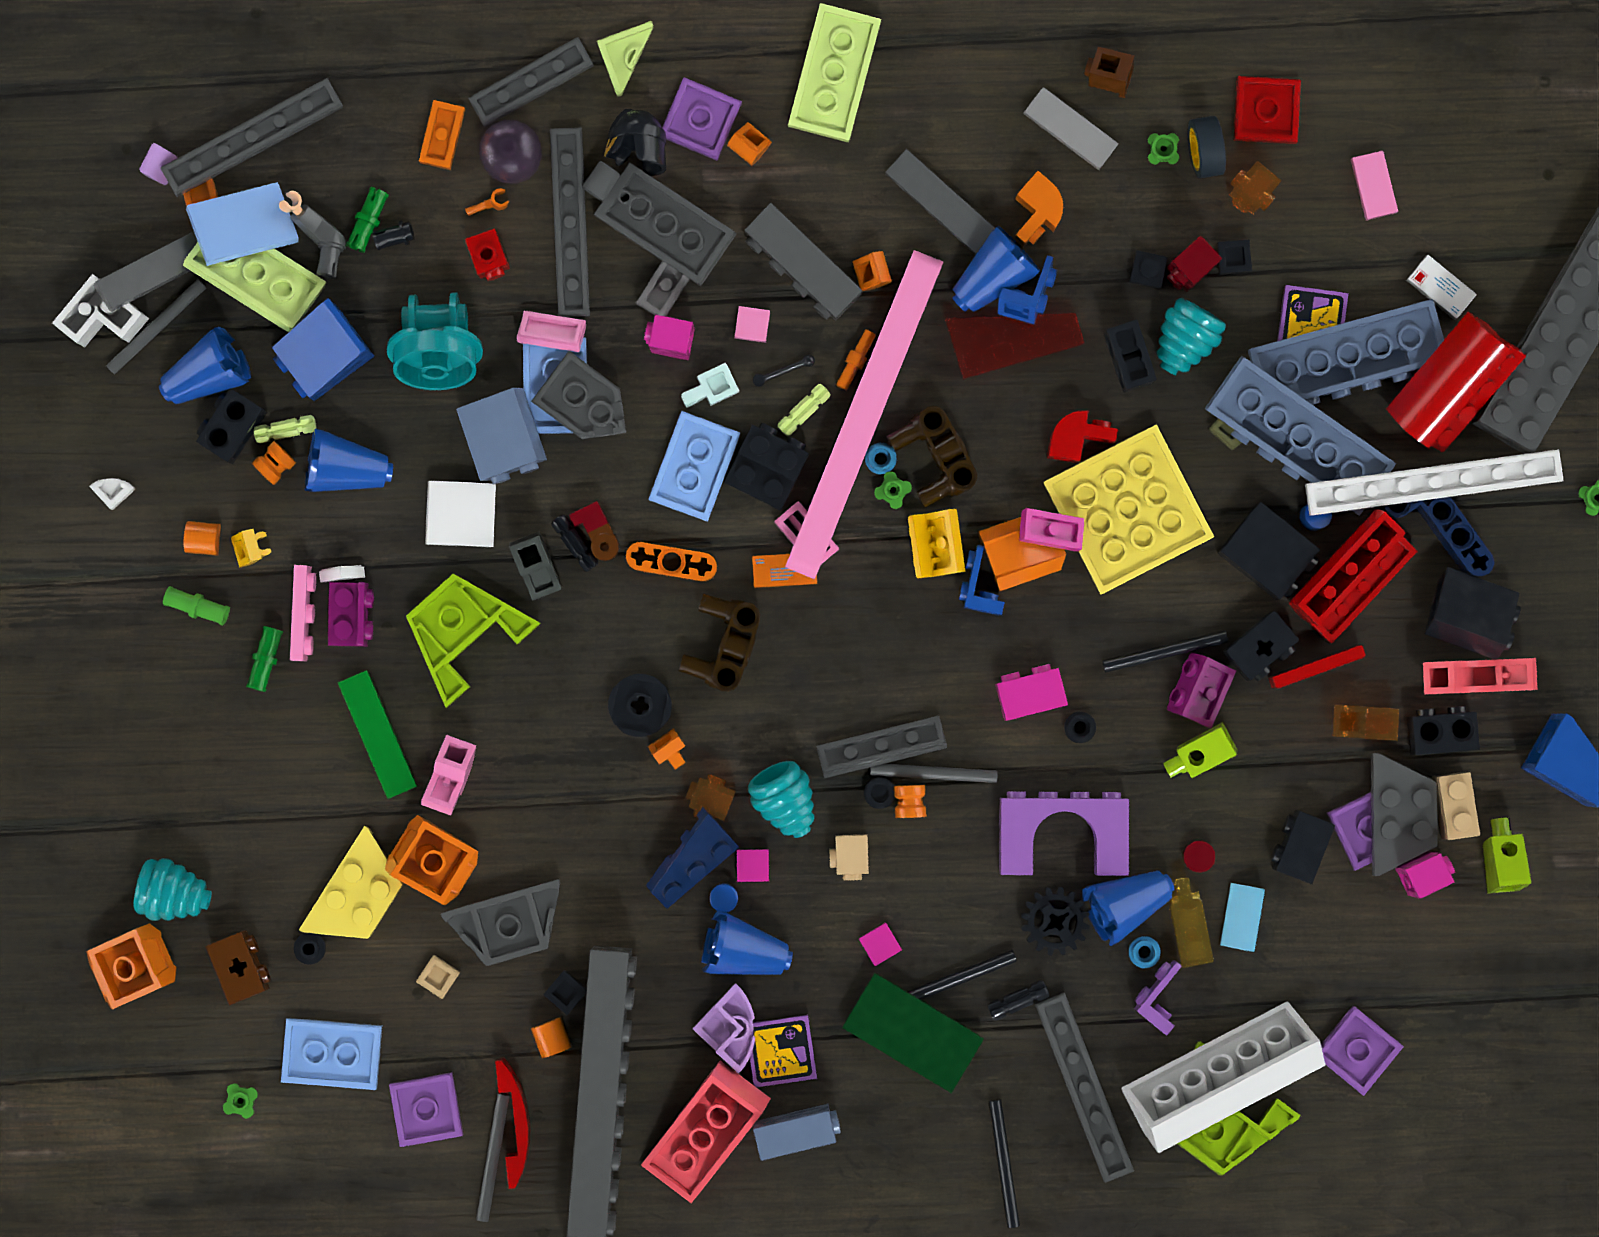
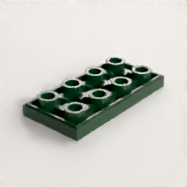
[842,973,984,1093]

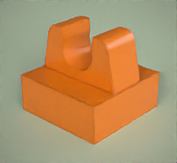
[648,728,685,770]

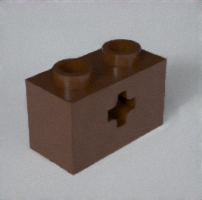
[205,930,271,1005]

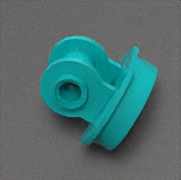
[387,293,483,390]

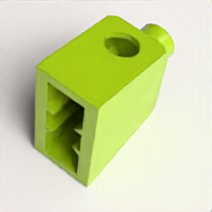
[1163,722,1238,780]
[1483,818,1531,894]

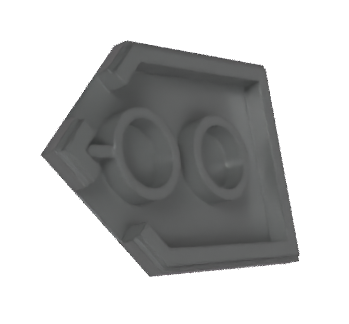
[531,351,626,439]

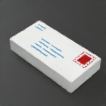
[1406,255,1477,320]

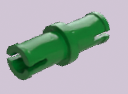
[346,187,389,253]
[246,626,283,692]

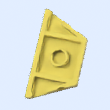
[299,826,403,939]

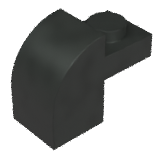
[509,532,562,601]

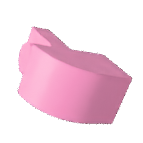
[421,735,476,815]

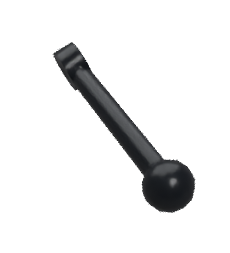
[753,354,815,387]

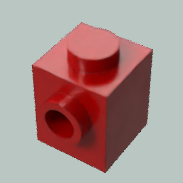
[465,228,510,281]

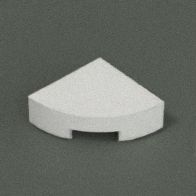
[89,478,136,510]
[319,565,365,582]

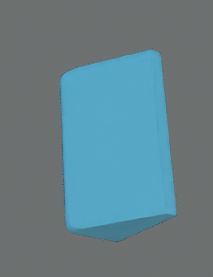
[1220,883,1265,952]

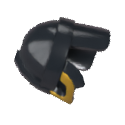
[604,109,666,177]

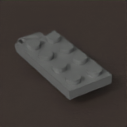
[582,161,736,286]

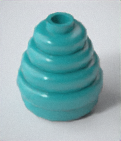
[1156,298,1226,375]
[748,761,815,838]
[134,858,212,921]

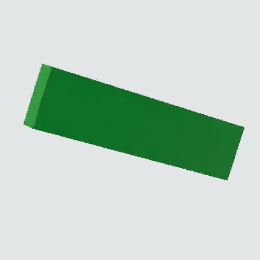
[338,670,418,799]

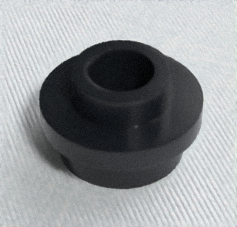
[1064,712,1096,743]
[294,933,326,965]

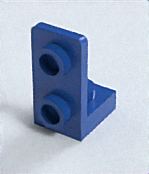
[998,255,1057,324]
[959,545,1005,616]

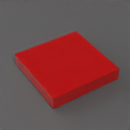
[1233,76,1301,144]

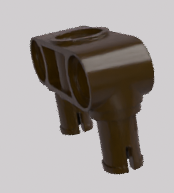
[886,406,977,508]
[679,594,761,692]

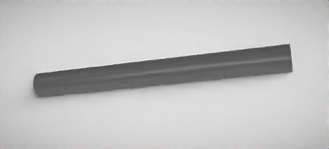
[106,279,206,374]
[870,764,997,783]
[476,1093,510,1222]

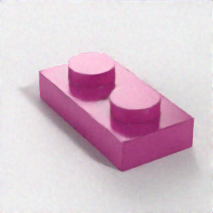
[1019,508,1084,551]

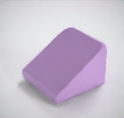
[139,143,178,185]

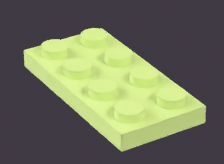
[788,3,881,143]
[183,242,326,333]

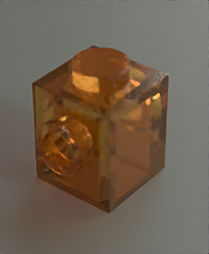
[1229,161,1282,214]
[685,774,736,821]

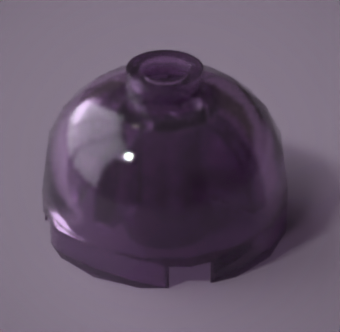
[479,120,542,184]

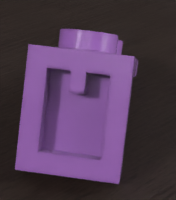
[1134,960,1182,1036]

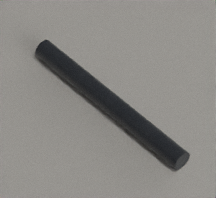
[1102,630,1228,673]
[908,950,1017,1000]
[989,1099,1020,1228]

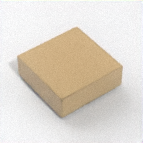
[416,955,460,999]

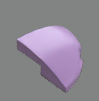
[693,983,755,1074]

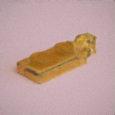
[1169,877,1214,968]

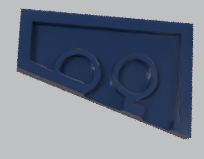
[646,807,739,909]

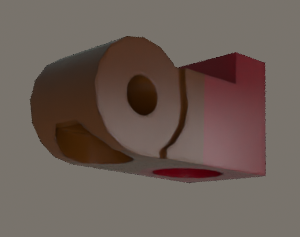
[569,501,619,561]

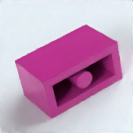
[644,315,695,360]
[995,664,1068,721]
[1395,851,1455,899]

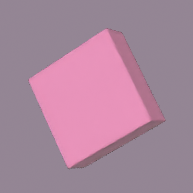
[735,306,770,343]

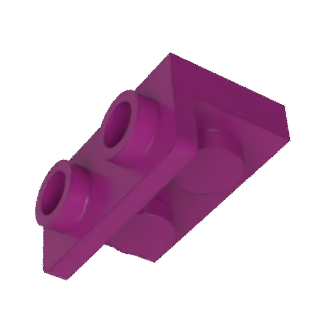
[328,582,374,647]
[1167,652,1236,729]

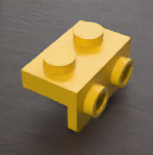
[908,509,965,578]

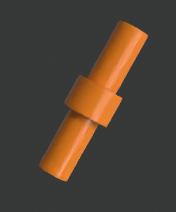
[836,329,876,391]

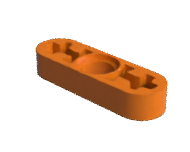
[626,542,717,582]

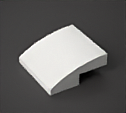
[425,481,496,547]

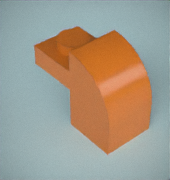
[1014,171,1063,247]

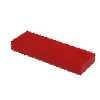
[1268,645,1366,689]

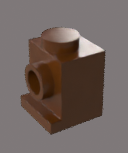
[1084,47,1135,98]

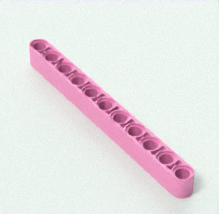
[785,250,943,579]

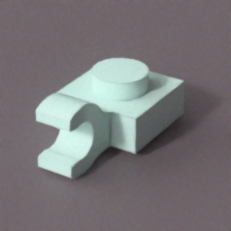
[681,363,739,408]

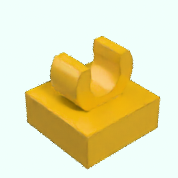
[231,529,271,568]

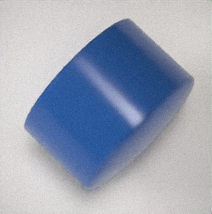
[1300,504,1332,531]
[709,883,738,912]

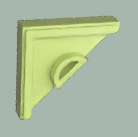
[597,21,653,97]

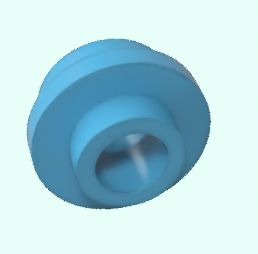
[865,443,897,475]
[1128,936,1161,968]

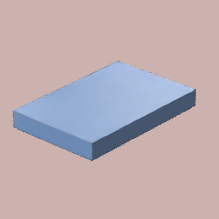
[186,182,299,266]
[523,338,587,434]
[648,411,741,522]
[281,1018,383,1090]

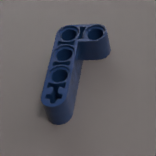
[1379,497,1494,577]

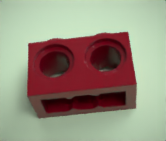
[1166,235,1222,293]

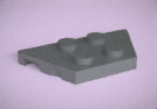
[1371,753,1438,876]
[441,879,561,966]

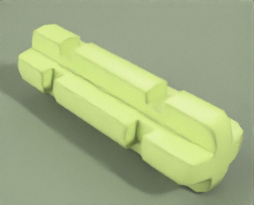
[777,384,830,436]
[254,415,317,443]

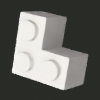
[52,274,149,347]

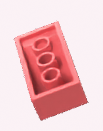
[641,1060,771,1203]

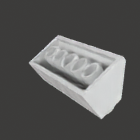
[1122,1001,1325,1153]

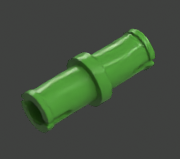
[163,586,230,626]

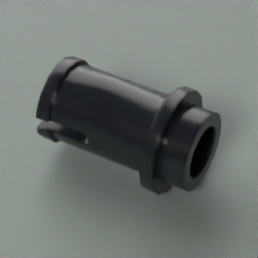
[372,220,415,251]

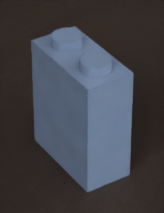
[456,388,547,485]
[753,1104,841,1161]

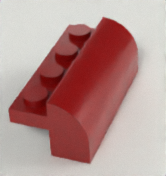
[1386,312,1526,453]
[1289,509,1418,644]

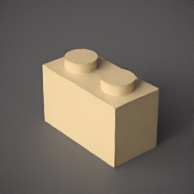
[1432,772,1480,840]

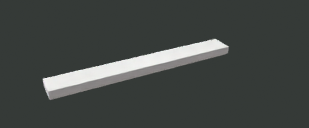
[1305,449,1564,516]

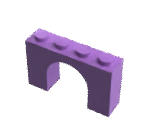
[999,791,1129,876]

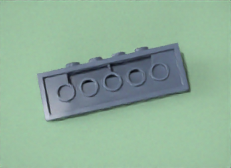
[1248,299,1444,405]
[1205,356,1396,516]

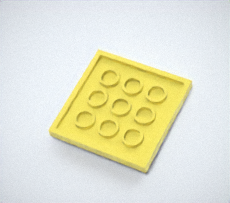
[1043,424,1214,595]

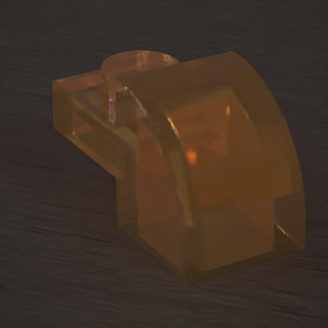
[1333,705,1400,741]

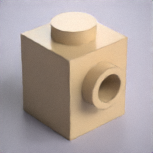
[829,834,869,880]

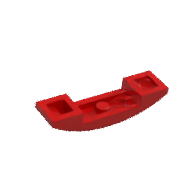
[495,1058,531,1189]

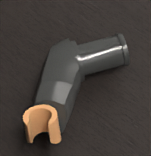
[279,191,346,279]

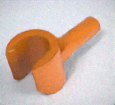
[465,188,509,216]

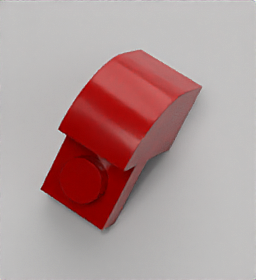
[1047,411,1118,463]

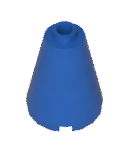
[953,226,1040,312]
[159,326,251,404]
[305,429,393,492]
[1082,871,1174,946]
[701,911,793,975]

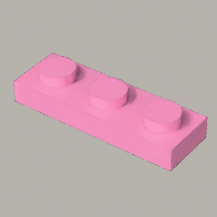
[290,565,316,661]

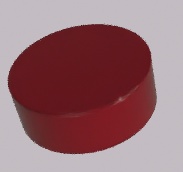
[1183,840,1216,873]

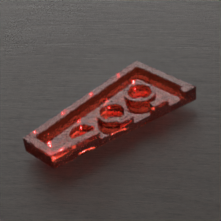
[945,313,1085,380]

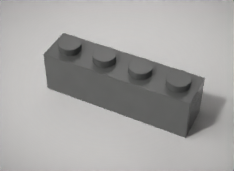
[745,203,862,321]

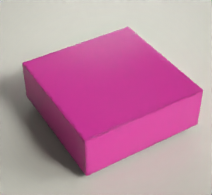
[737,849,769,882]
[859,922,902,966]

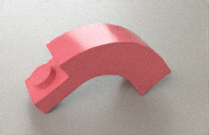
[1423,658,1538,694]

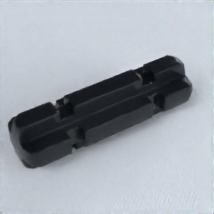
[551,514,598,572]
[988,980,1049,1020]

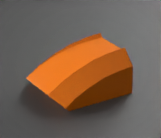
[977,517,1066,592]
[385,815,478,905]
[86,923,177,1009]

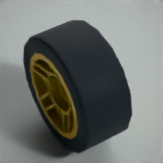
[1188,116,1226,178]

